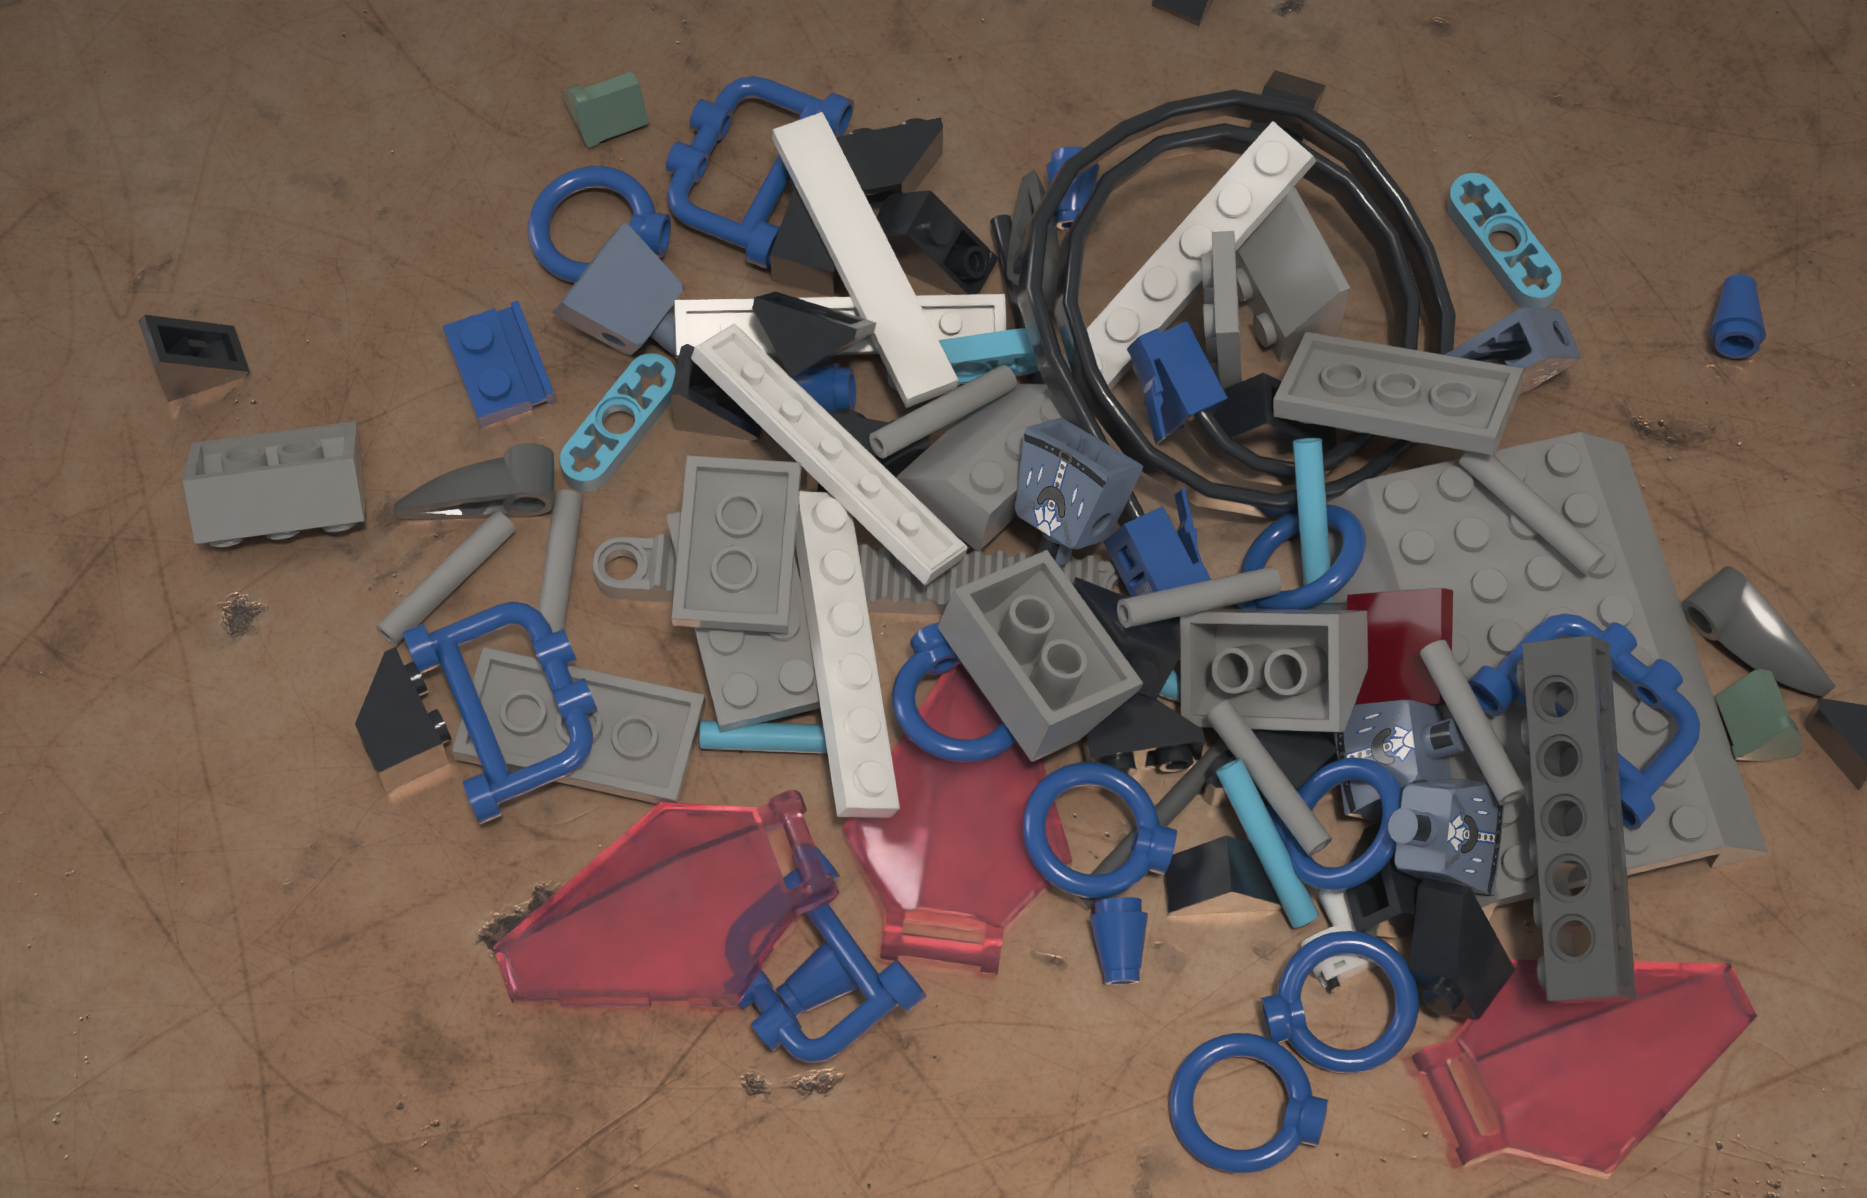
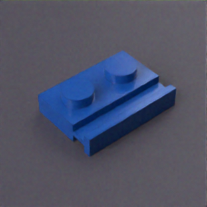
[443,300,556,428]

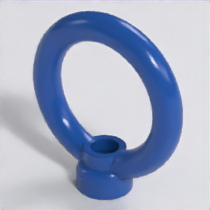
[528,166,671,283]
[1237,504,1366,610]
[892,623,1016,763]
[1267,757,1403,891]
[1022,762,1177,898]
[1261,931,1419,1074]
[1169,1033,1329,1174]

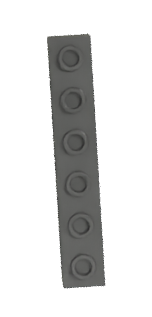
[1517,635,1636,1004]

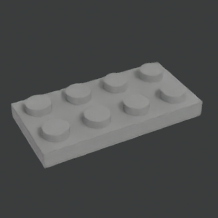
[1273,332,1523,456]
[666,511,820,733]
[452,647,706,808]

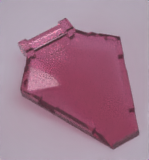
[842,664,1073,975]
[493,790,839,1007]
[1411,959,1757,1179]

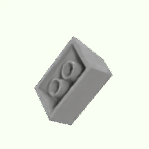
[1236,186,1351,362]
[896,384,1063,552]
[182,421,366,547]
[937,550,1143,762]
[1180,608,1368,732]

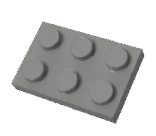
[1201,231,1242,389]
[671,455,802,633]

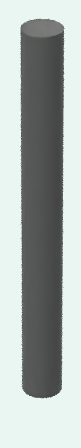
[1071,737,1233,911]

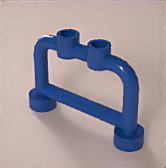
[666,76,854,269]
[402,602,598,824]
[1468,613,1700,830]
[724,841,927,1063]

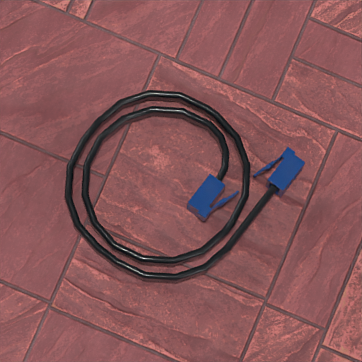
[1017,89,1456,597]

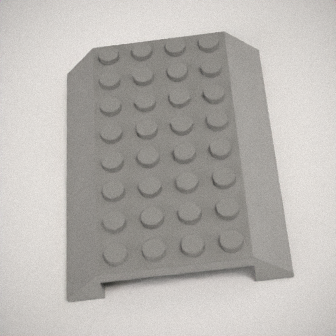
[1326,432,1768,920]

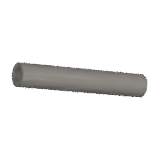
[869,364,1017,458]
[1459,452,1606,576]
[532,489,583,652]
[376,510,516,646]
[1117,567,1281,628]
[1420,640,1526,805]
[1206,700,1332,856]

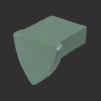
[561,71,649,148]
[1715,668,1803,761]

